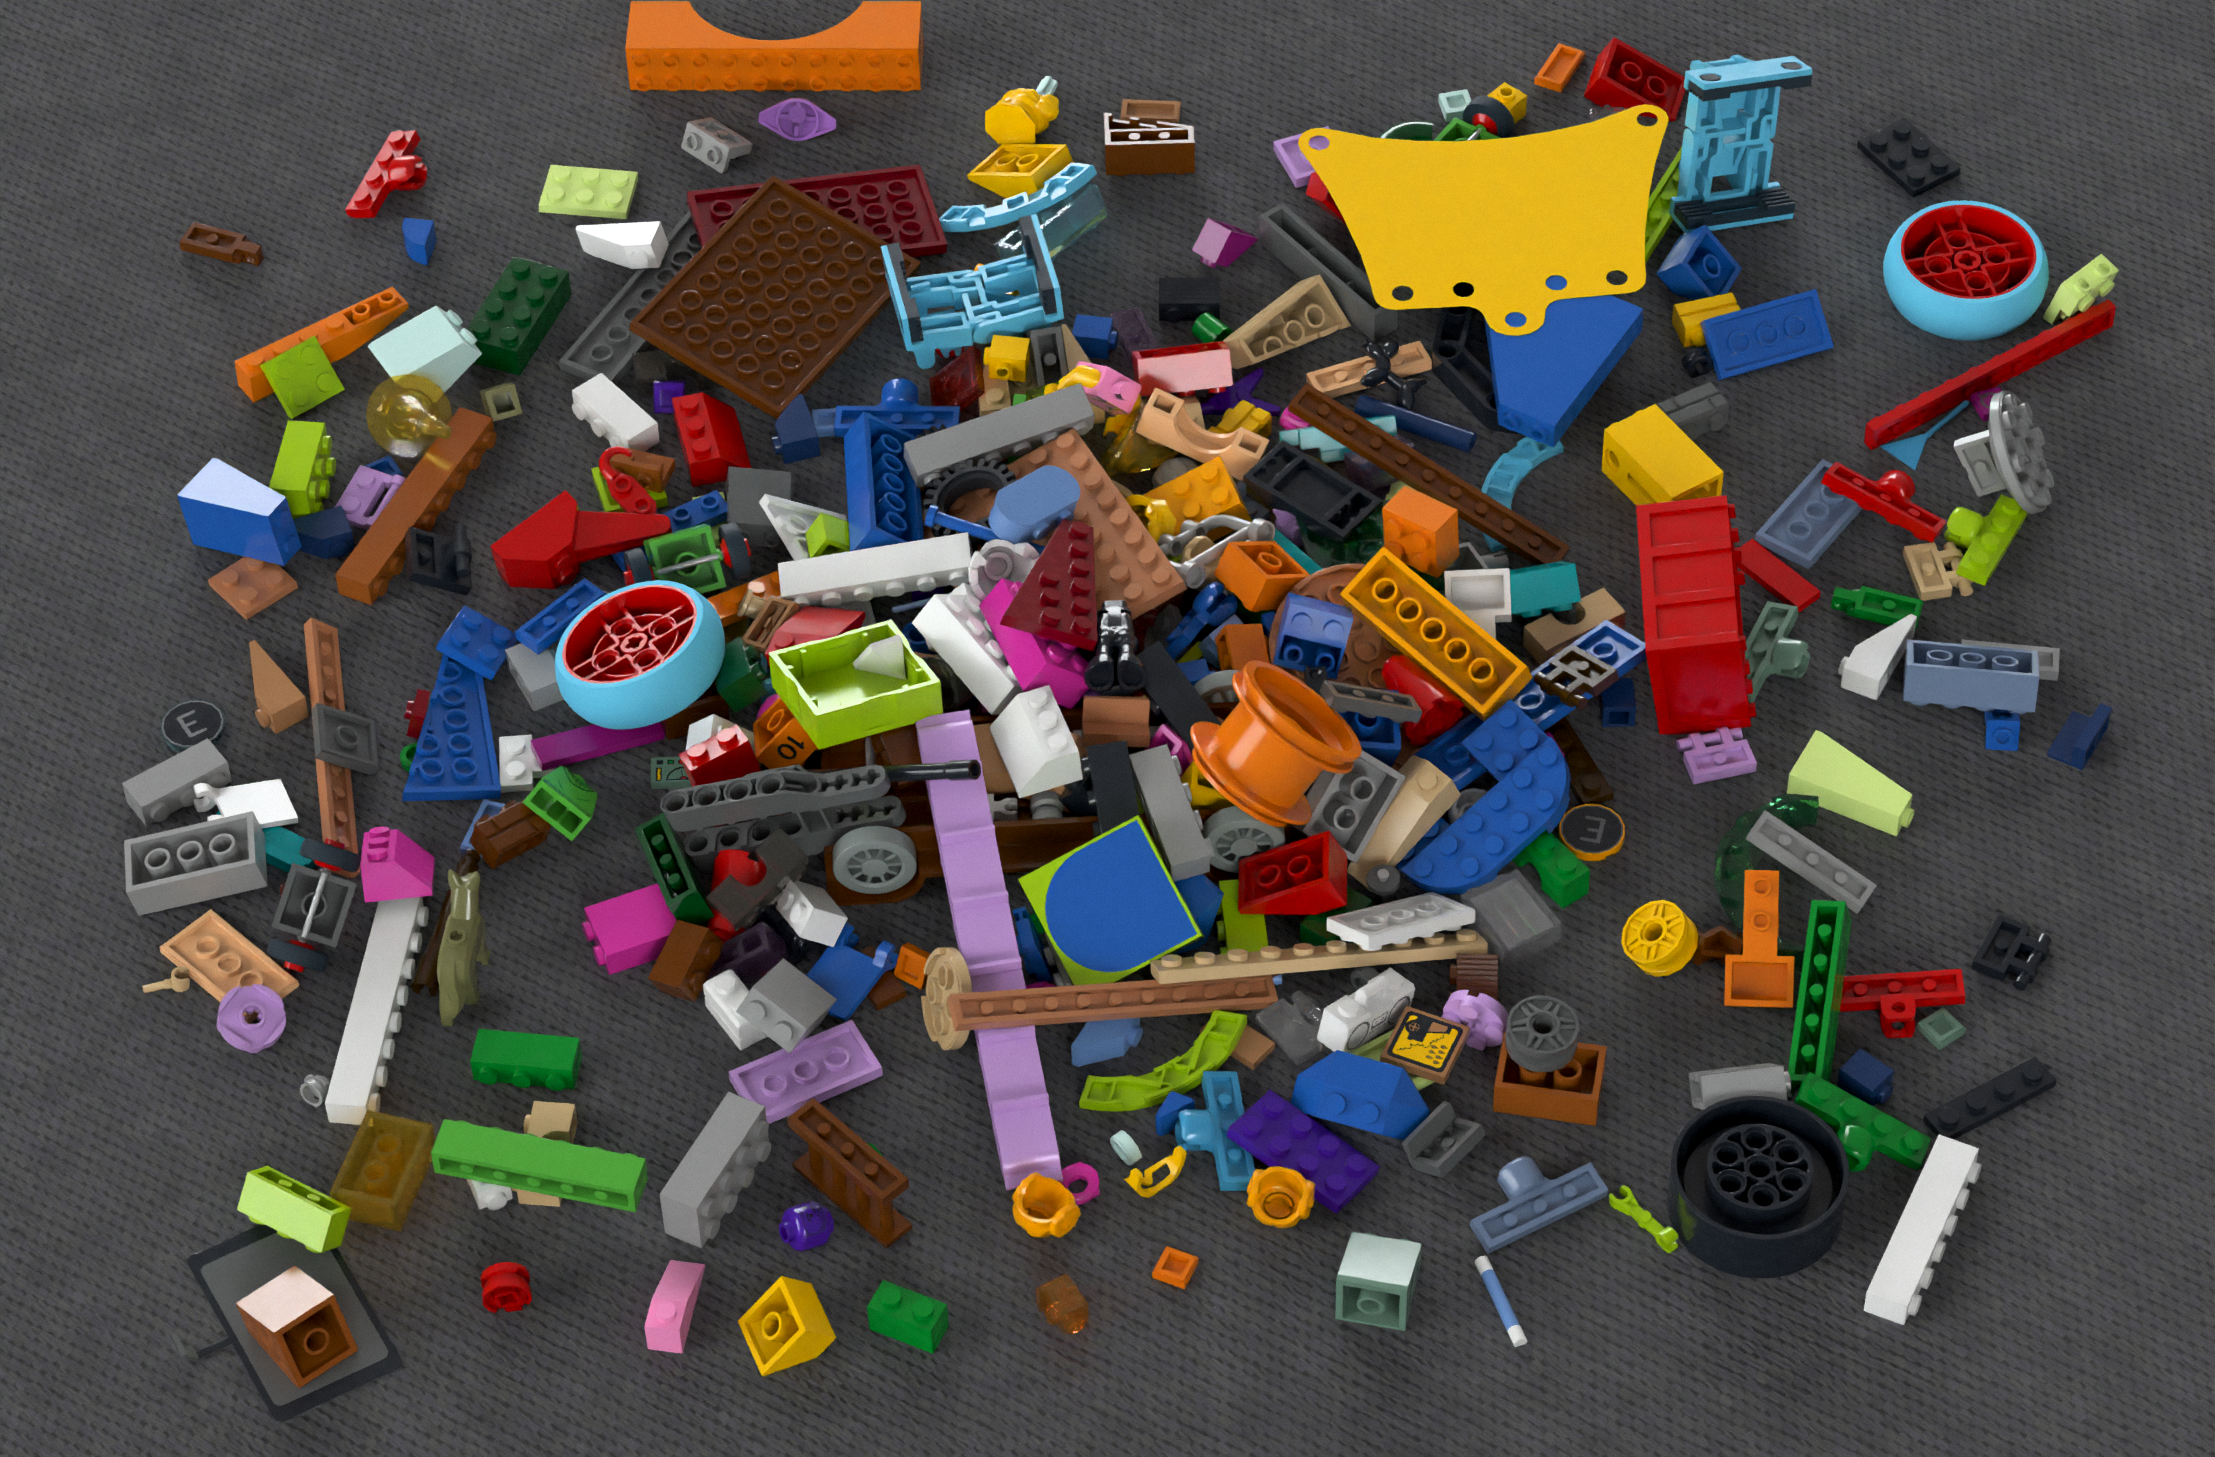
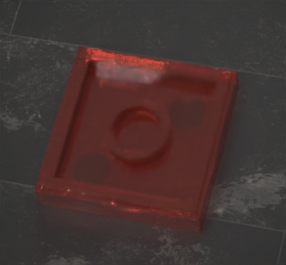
[929,346,985,412]

